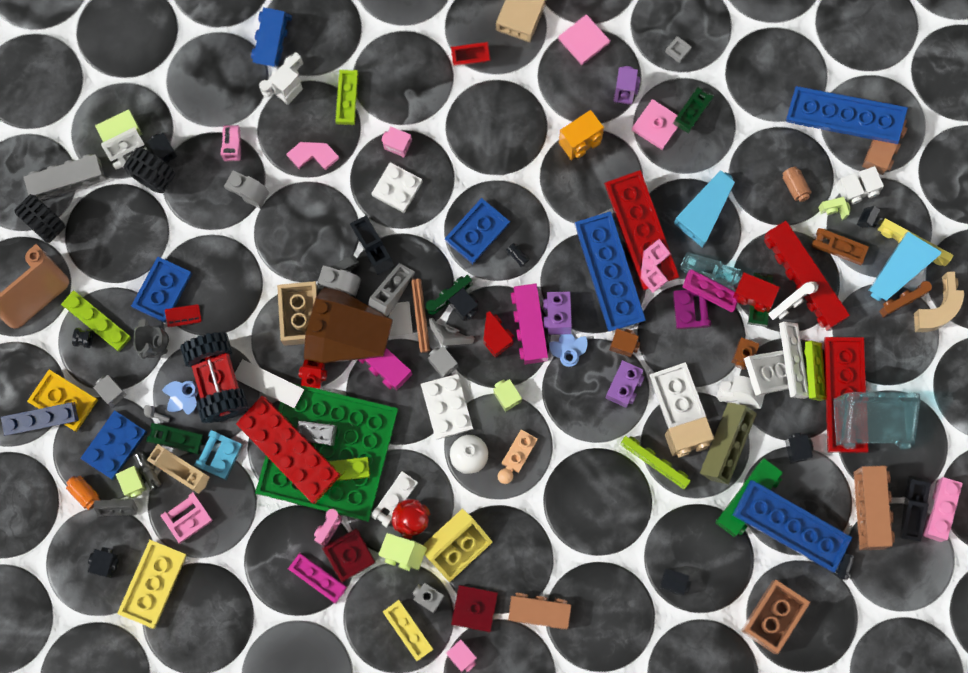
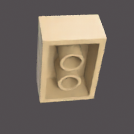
[277,281,319,346]

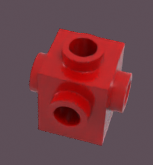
[299,360,328,388]

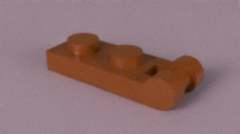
[811,228,869,266]
[879,281,932,318]

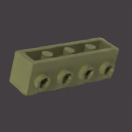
[700,402,757,485]

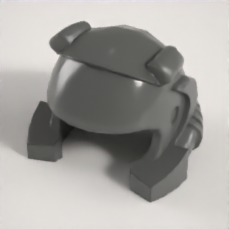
[133,319,169,359]

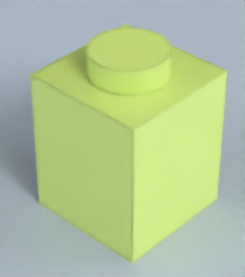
[493,379,522,412]
[116,466,147,499]

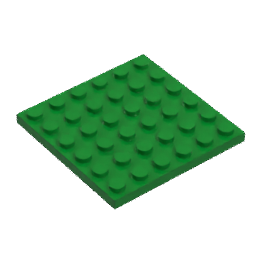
[255,382,399,522]

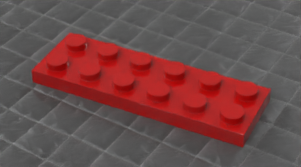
[604,170,679,290]
[824,337,868,453]
[236,396,341,504]

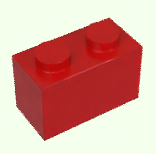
[451,42,491,66]
[732,272,780,312]

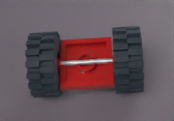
[180,332,249,424]

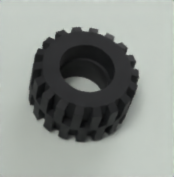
[123,147,176,194]
[14,194,66,243]

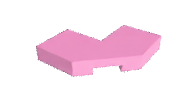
[286,142,339,170]
[641,239,671,293]

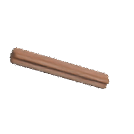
[411,279,430,353]

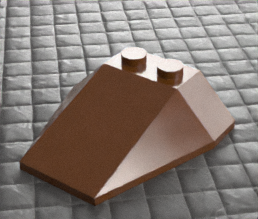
[304,287,393,363]

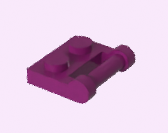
[673,290,711,330]

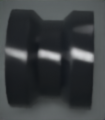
[72,328,93,349]

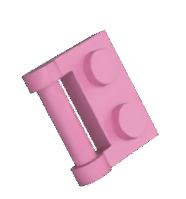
[161,492,213,544]
[314,509,342,547]

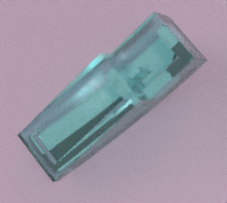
[679,252,742,291]

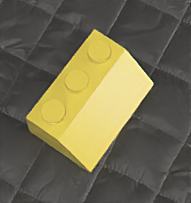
[422,508,492,583]

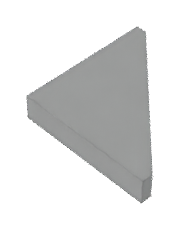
[428,318,475,346]

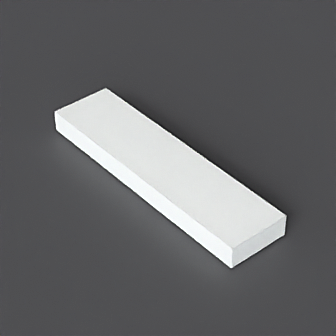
[779,322,809,399]

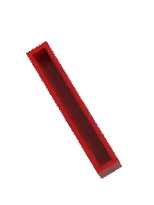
[764,221,850,331]

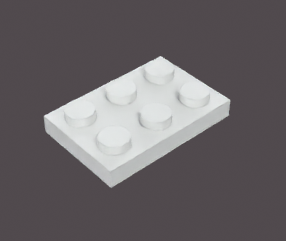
[744,350,789,396]
[649,362,706,429]
[421,374,473,440]

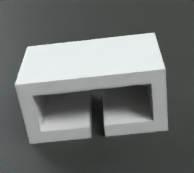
[269,64,303,105]
[836,166,884,205]

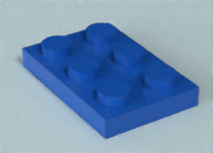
[444,198,510,265]
[131,257,192,323]
[80,410,147,480]

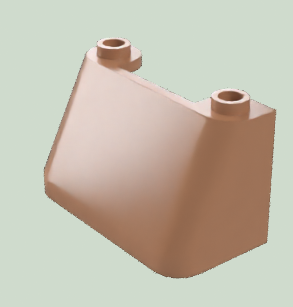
[0,244,69,329]

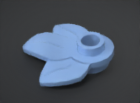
[549,334,587,367]
[162,381,199,415]

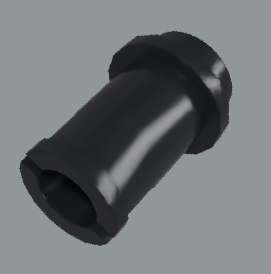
[506,243,530,267]
[835,553,855,580]

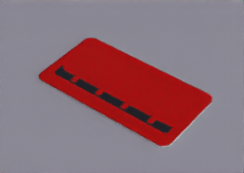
[165,304,201,327]

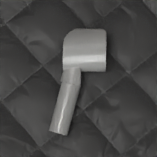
[144,405,170,422]

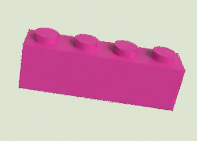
[511,283,548,365]
[358,348,412,391]

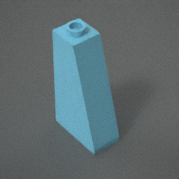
[674,170,735,248]
[868,232,942,302]

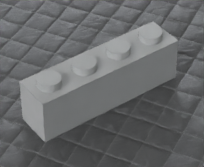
[23,154,106,201]

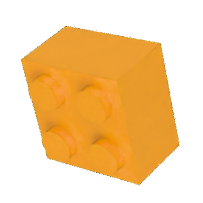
[559,110,604,160]

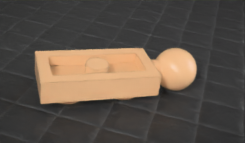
[498,430,538,484]

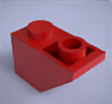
[483,311,514,358]

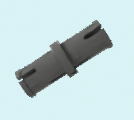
[133,451,162,491]

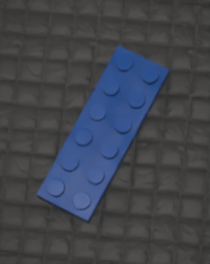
[786,86,908,144]
[574,211,645,332]
[732,480,852,573]

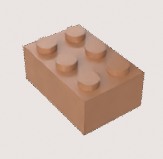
[741,580,810,654]

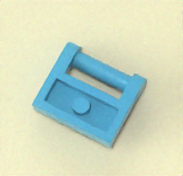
[194,430,243,480]

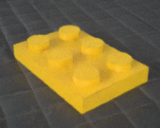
[27,370,98,432]

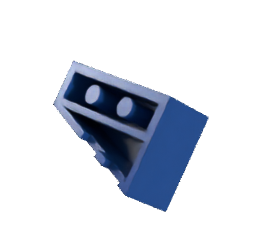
[251,7,292,68]

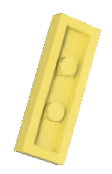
[383,600,434,661]

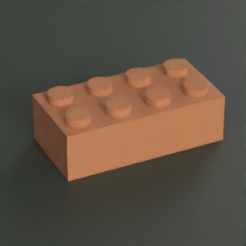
[854,466,895,550]

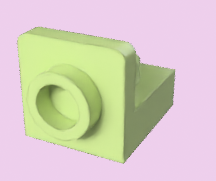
[819,197,851,220]

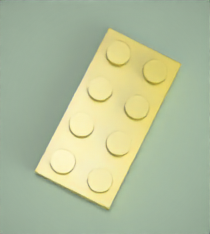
[117,540,187,629]

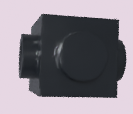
[88,547,119,578]

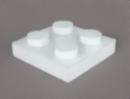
[371,163,423,213]

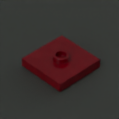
[322,528,376,583]
[451,585,498,632]

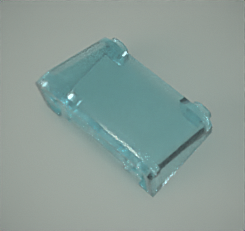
[833,392,921,449]

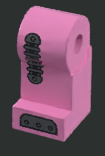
[221,125,241,161]

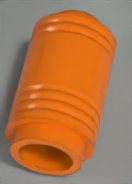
[66,476,101,510]

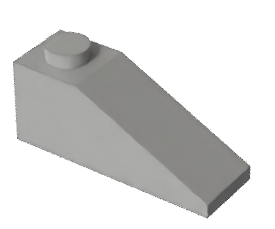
[368,263,415,316]

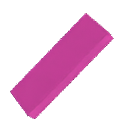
[682,269,737,312]
[288,553,348,604]

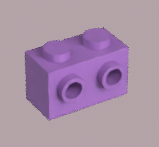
[614,66,640,104]
[543,292,572,335]
[606,360,645,408]

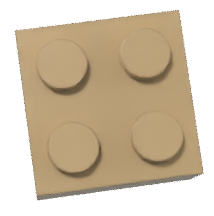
[665,417,714,458]

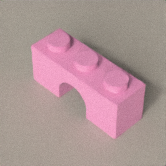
[922,477,963,542]

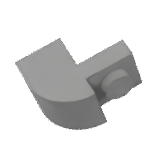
[224,170,269,209]
[317,265,361,298]

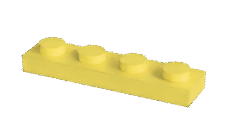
[878,218,954,266]

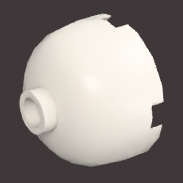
[450,435,488,474]

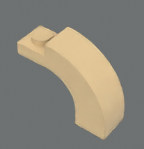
[914,272,964,332]
[147,444,210,494]

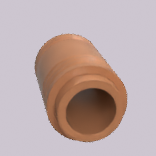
[783,167,812,202]

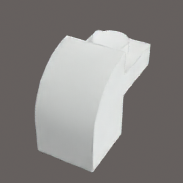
[717,375,765,409]

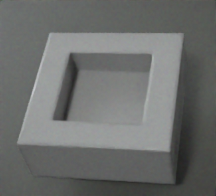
[665,36,692,63]

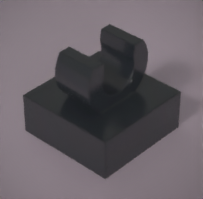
[857,206,883,228]

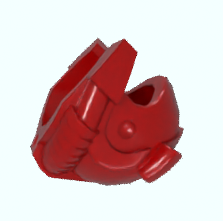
[392,499,431,539]

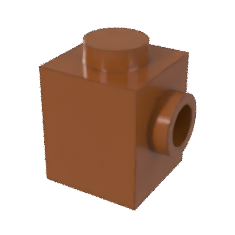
[610,329,640,357]
[731,337,759,370]

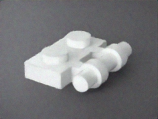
[101,127,148,170]

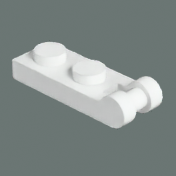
[259,52,303,97]
[768,281,818,320]
[371,472,418,528]

